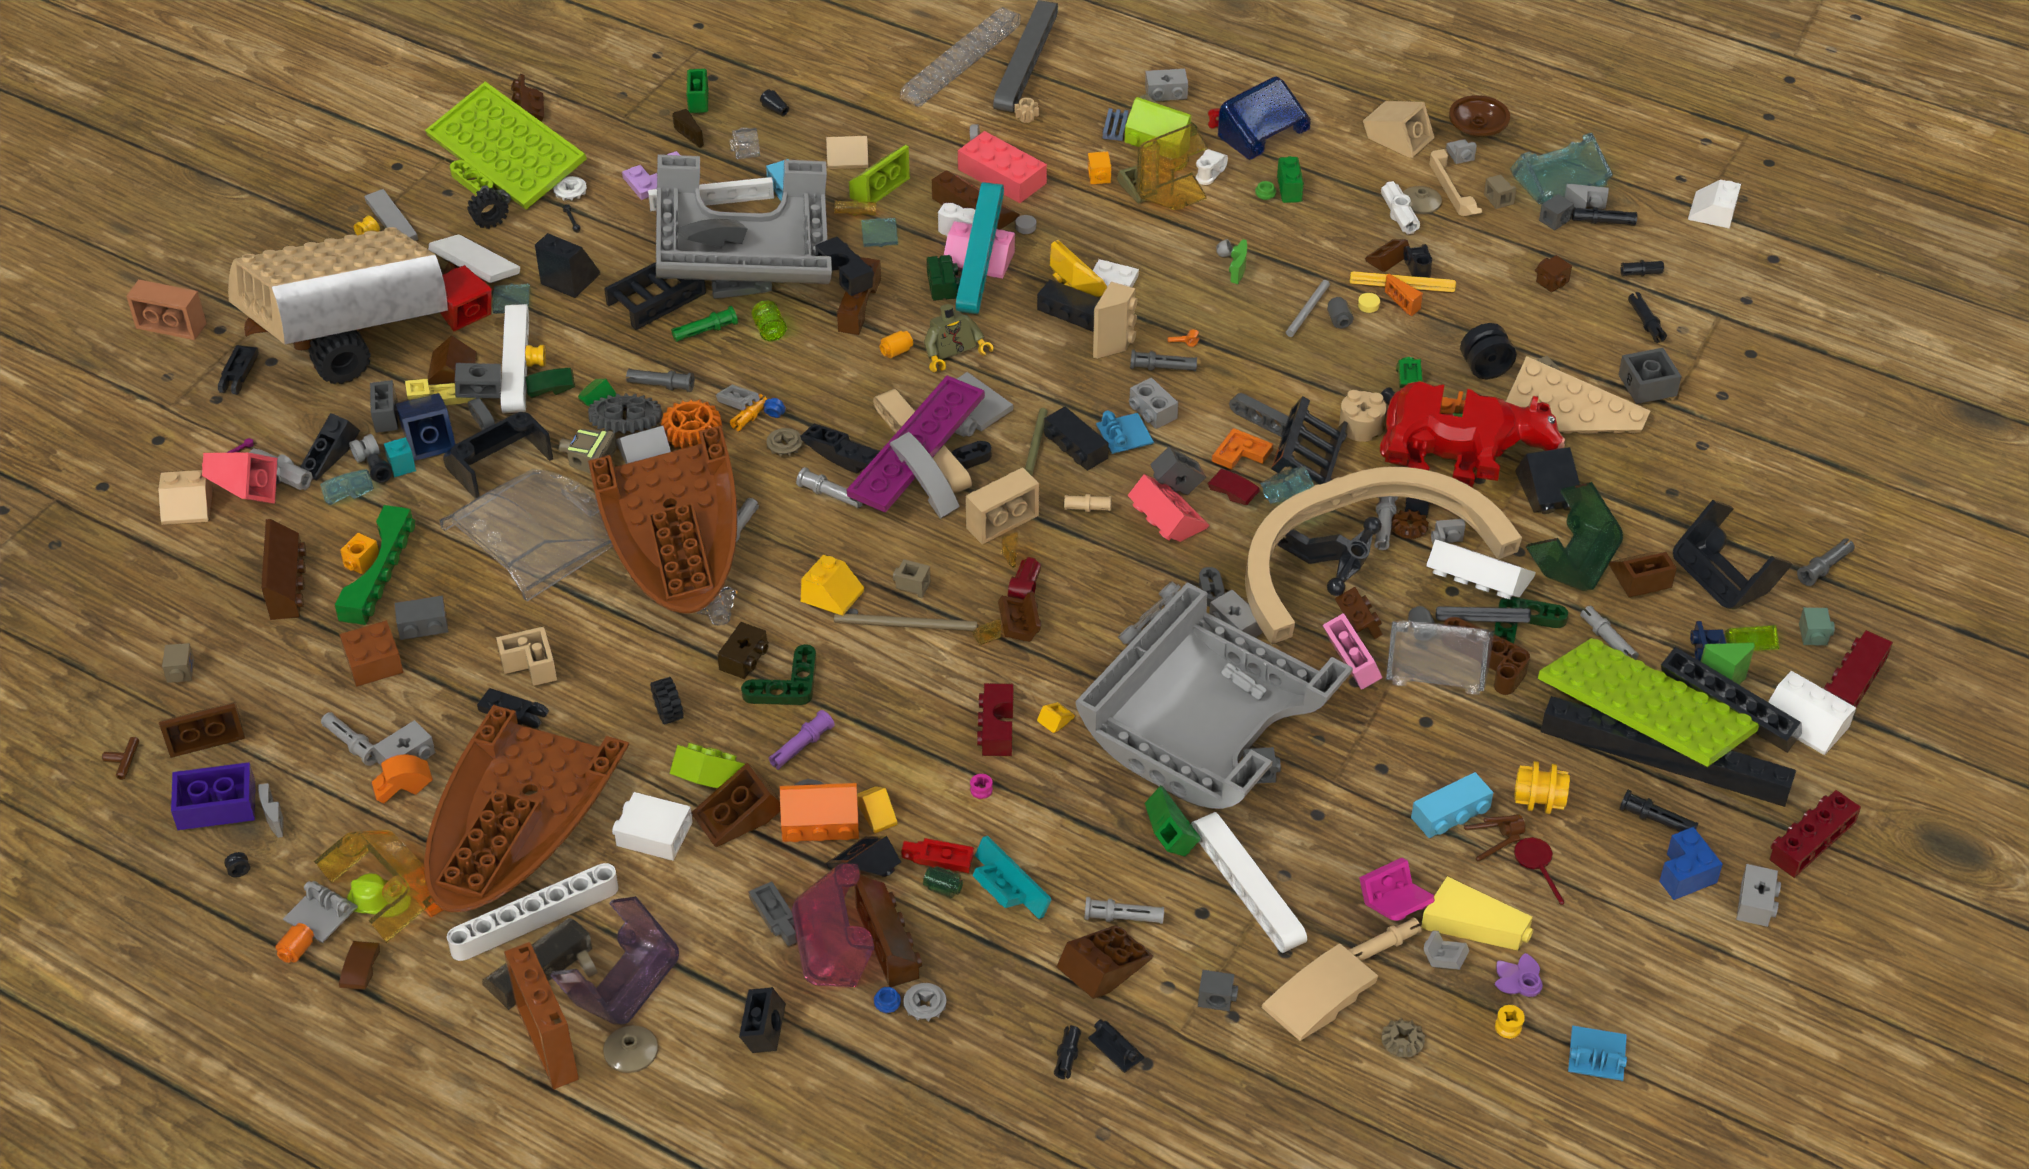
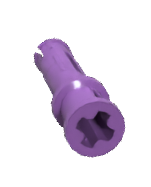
[769,710,835,770]

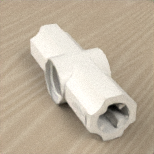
[1381,181,1420,235]

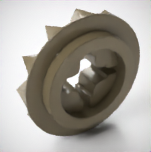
[766,428,802,457]
[1381,1017,1425,1057]

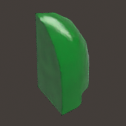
[578,378,616,407]

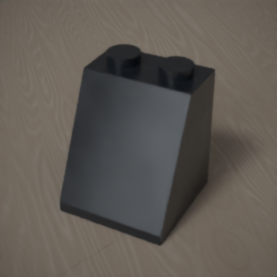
[535,233,600,298]
[1515,447,1584,514]

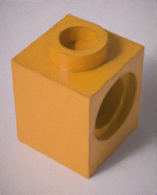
[1088,151,1111,184]
[340,533,379,575]

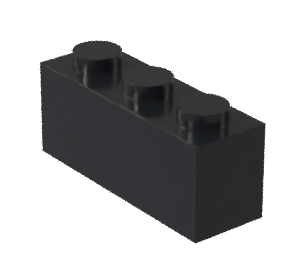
[1037,279,1100,332]
[1044,406,1109,471]

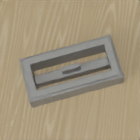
[716,384,760,410]

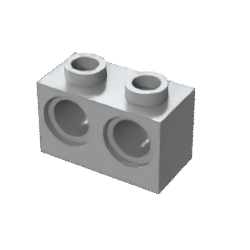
[1129,378,1178,429]

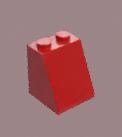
[440,265,492,332]

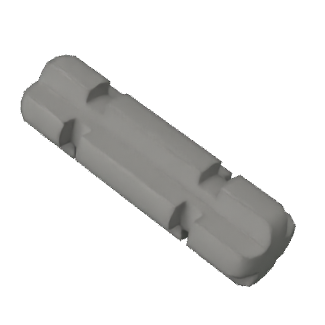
[1222,663,1267,700]

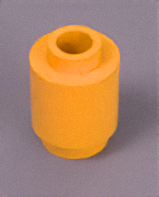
[879,331,913,359]

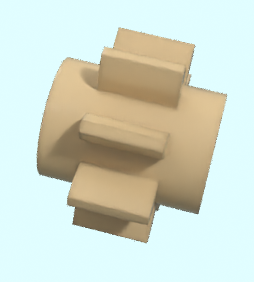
[1015,98,1039,123]

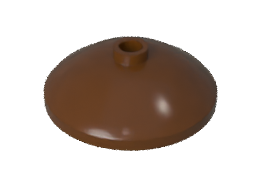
[1449,95,1510,137]

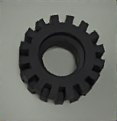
[467,188,509,229]
[650,677,684,725]

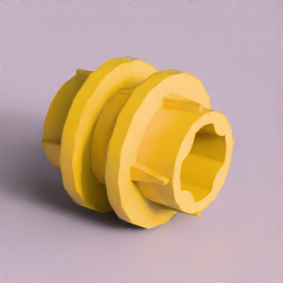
[1514,761,1570,814]

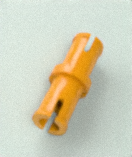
[730,394,767,431]

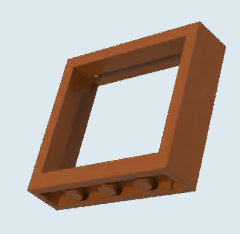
[504,942,579,1090]

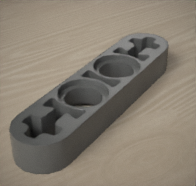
[1229,393,1307,443]

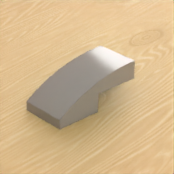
[258,783,283,838]

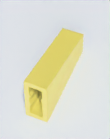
[1421,876,1534,951]

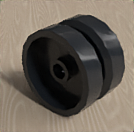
[1460,323,1517,380]

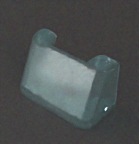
[1510,133,1613,204]

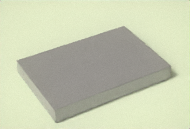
[957,372,1013,431]

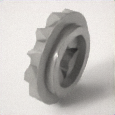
[903,983,946,1022]

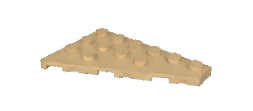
[1506,356,1650,434]

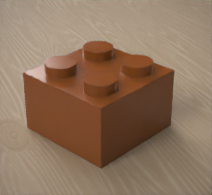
[339,620,404,687]

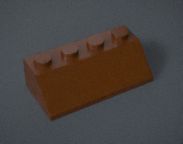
[932,170,1019,230]
[261,519,306,620]
[854,875,922,987]

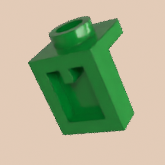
[1396,357,1422,388]

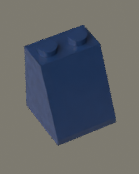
[395,393,455,461]

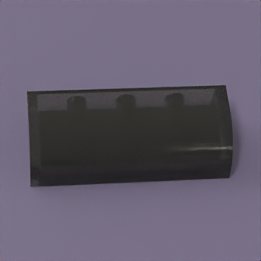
[482,918,592,1010]

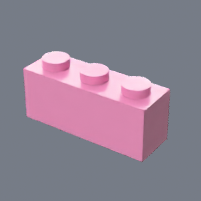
[1323,613,1382,690]

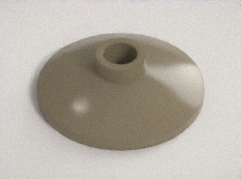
[1403,186,1442,214]
[603,1026,658,1073]

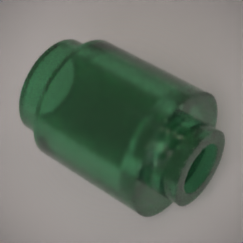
[923,866,963,898]

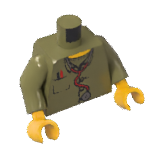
[924,304,993,372]

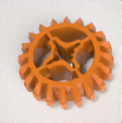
[661,399,722,449]

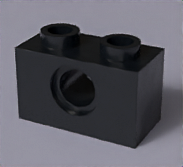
[739,987,786,1053]

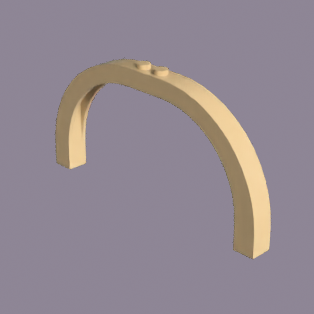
[1245,467,1522,645]

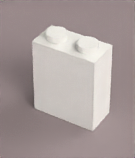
[612,792,693,861]

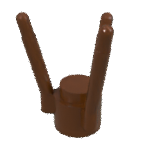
[1464,814,1525,861]

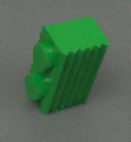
[686,69,709,113]
[1277,156,1304,203]

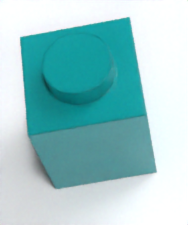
[384,437,416,477]

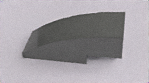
[677,219,748,248]

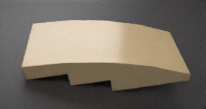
[1261,943,1378,1041]

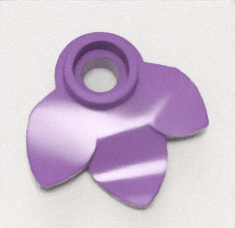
[1494,953,1543,997]

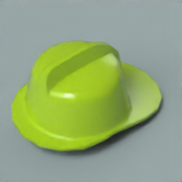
[347,873,409,916]

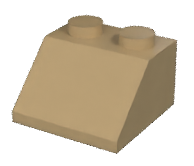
[158,470,213,525]

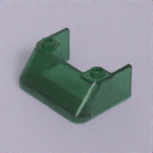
[1526,482,1623,591]

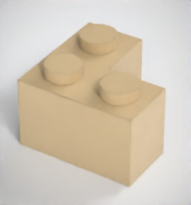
[496,627,557,686]

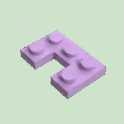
[622,151,680,200]

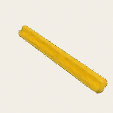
[1350,271,1456,293]

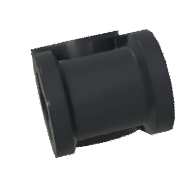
[1403,244,1432,278]

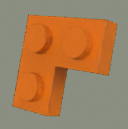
[1212,428,1273,469]

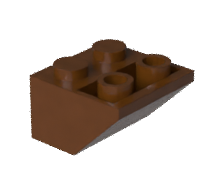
[1609,552,1677,598]

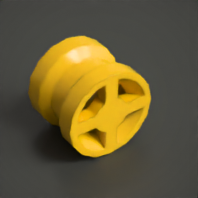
[353,216,380,236]
[525,345,546,367]
[1495,1005,1525,1039]

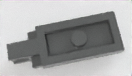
[712,280,772,299]
[748,882,797,946]

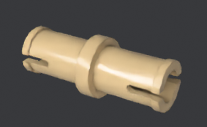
[1064,494,1112,512]

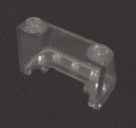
[1386,620,1494,695]

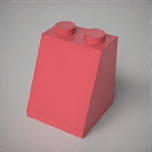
[202,452,278,504]

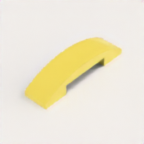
[405,379,482,405]

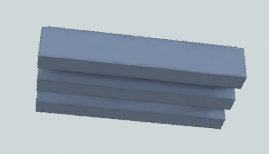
[1103,108,1129,141]

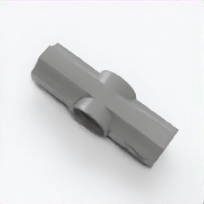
[249,448,313,490]

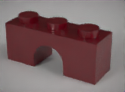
[977,683,1014,756]

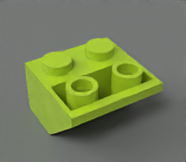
[669,743,745,788]

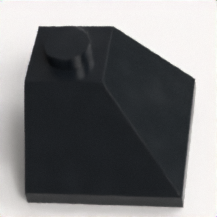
[826,836,901,877]

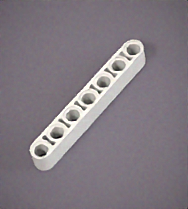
[501,304,529,414]
[1191,812,1307,953]
[447,863,618,961]

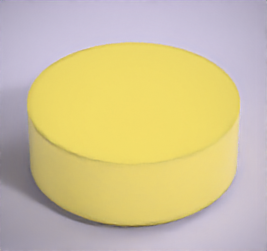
[1358,293,1380,313]

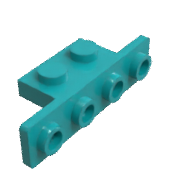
[972,836,1052,919]

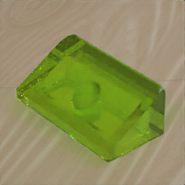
[1725,625,1779,651]

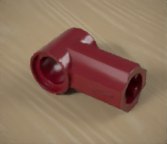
[1007,557,1041,600]

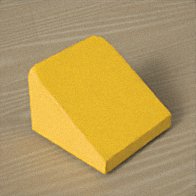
[1037,702,1075,733]

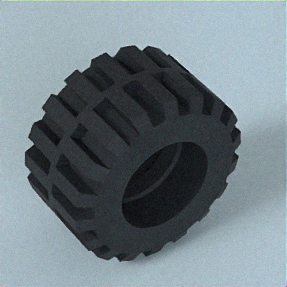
[309,330,371,384]

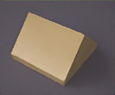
[826,136,868,169]

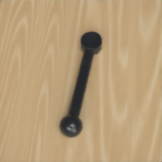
[562,204,581,232]

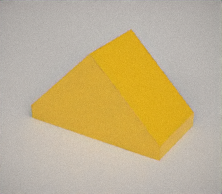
[857,786,898,834]

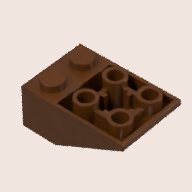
[1056,925,1153,999]

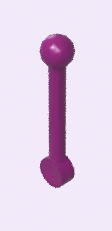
[226,438,254,453]

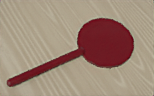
[1514,837,1564,905]

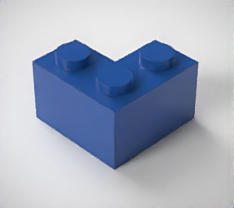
[1659,827,1723,900]

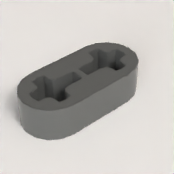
[468,397,495,430]
[1199,567,1224,607]

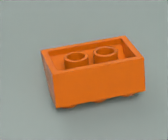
[780,783,859,842]

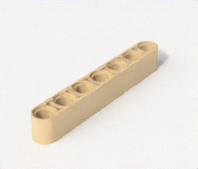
[873,389,972,494]

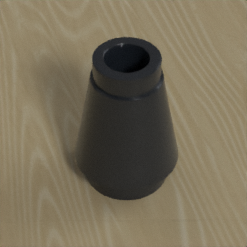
[760,89,789,116]
[367,453,392,483]

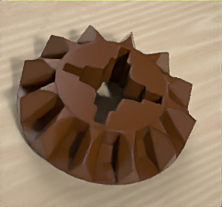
[1391,509,1429,539]

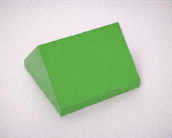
[1701,643,1755,685]

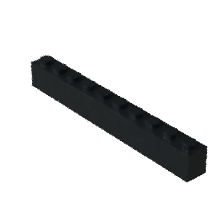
[1541,696,1796,807]

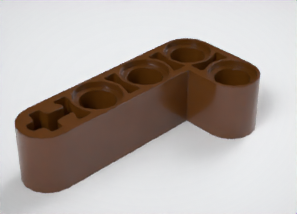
[1441,617,1530,695]

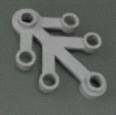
[1118,581,1181,645]

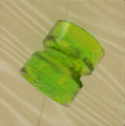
[751,300,787,341]

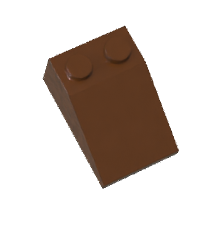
[691,763,780,847]

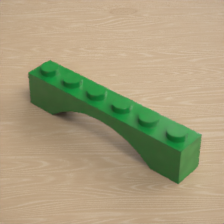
[335,505,415,625]

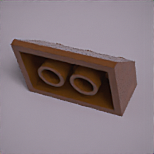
[159,702,245,758]

